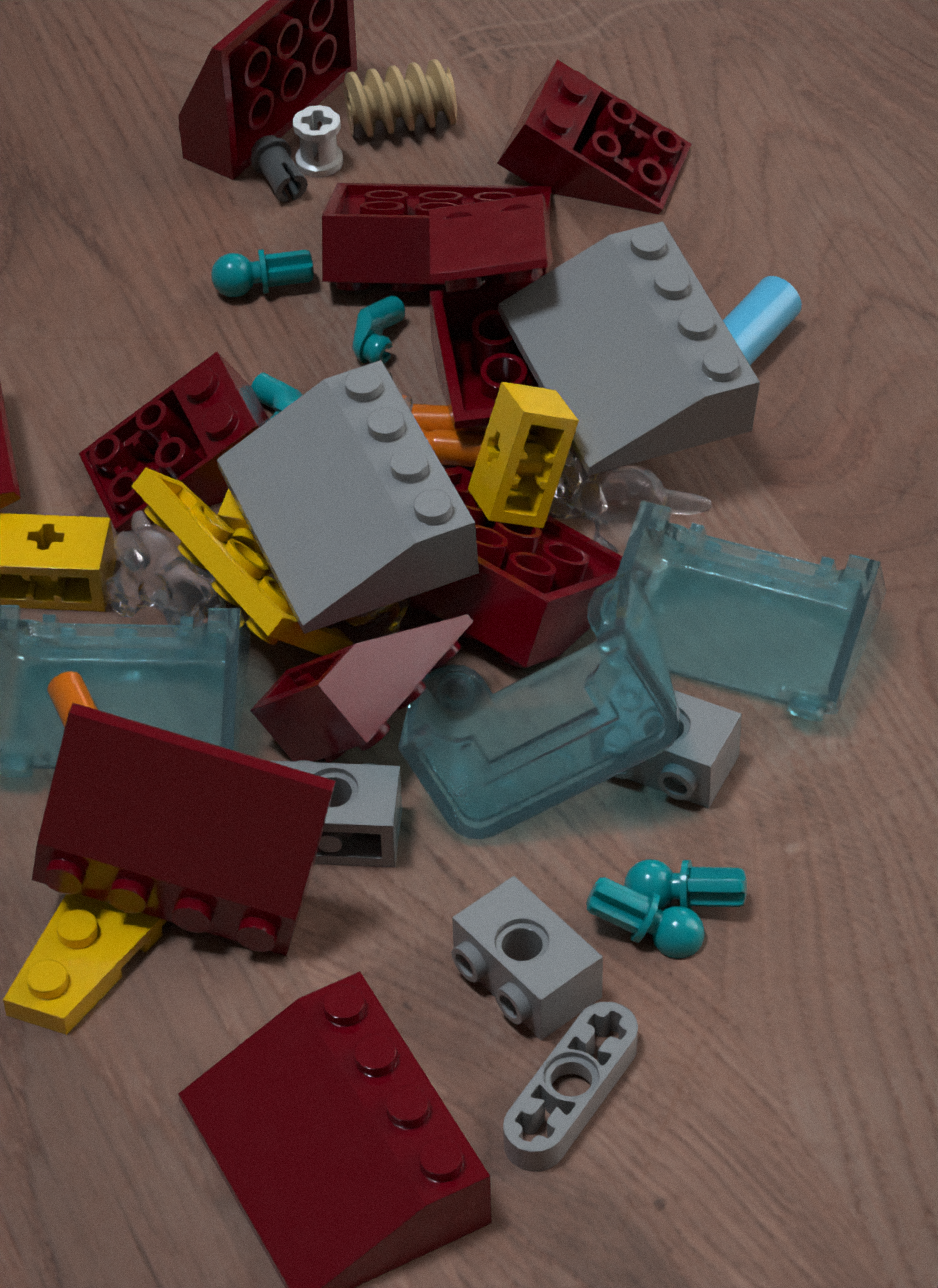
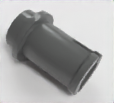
[250,135,308,202]

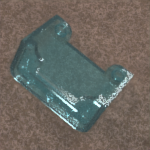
[596,500,886,722]
[398,569,680,840]
[0,605,250,778]

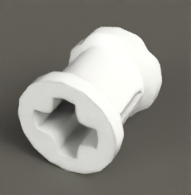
[293,105,343,178]

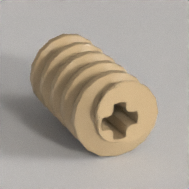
[343,59,457,138]

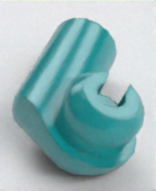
[352,296,405,364]
[251,372,303,419]

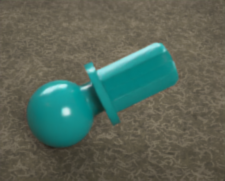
[211,249,314,297]
[624,859,747,910]
[586,877,705,958]

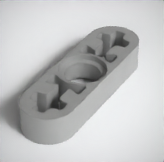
[503,1002,638,1171]

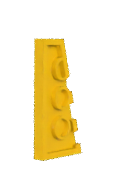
[132,468,353,656]
[3,894,167,1035]

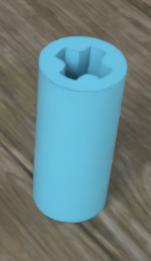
[723,276,802,365]

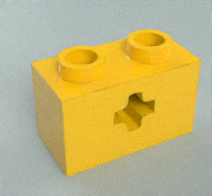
[468,382,579,528]
[0,513,116,612]

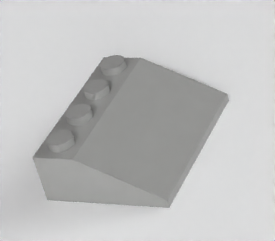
[498,221,760,476]
[217,360,479,634]

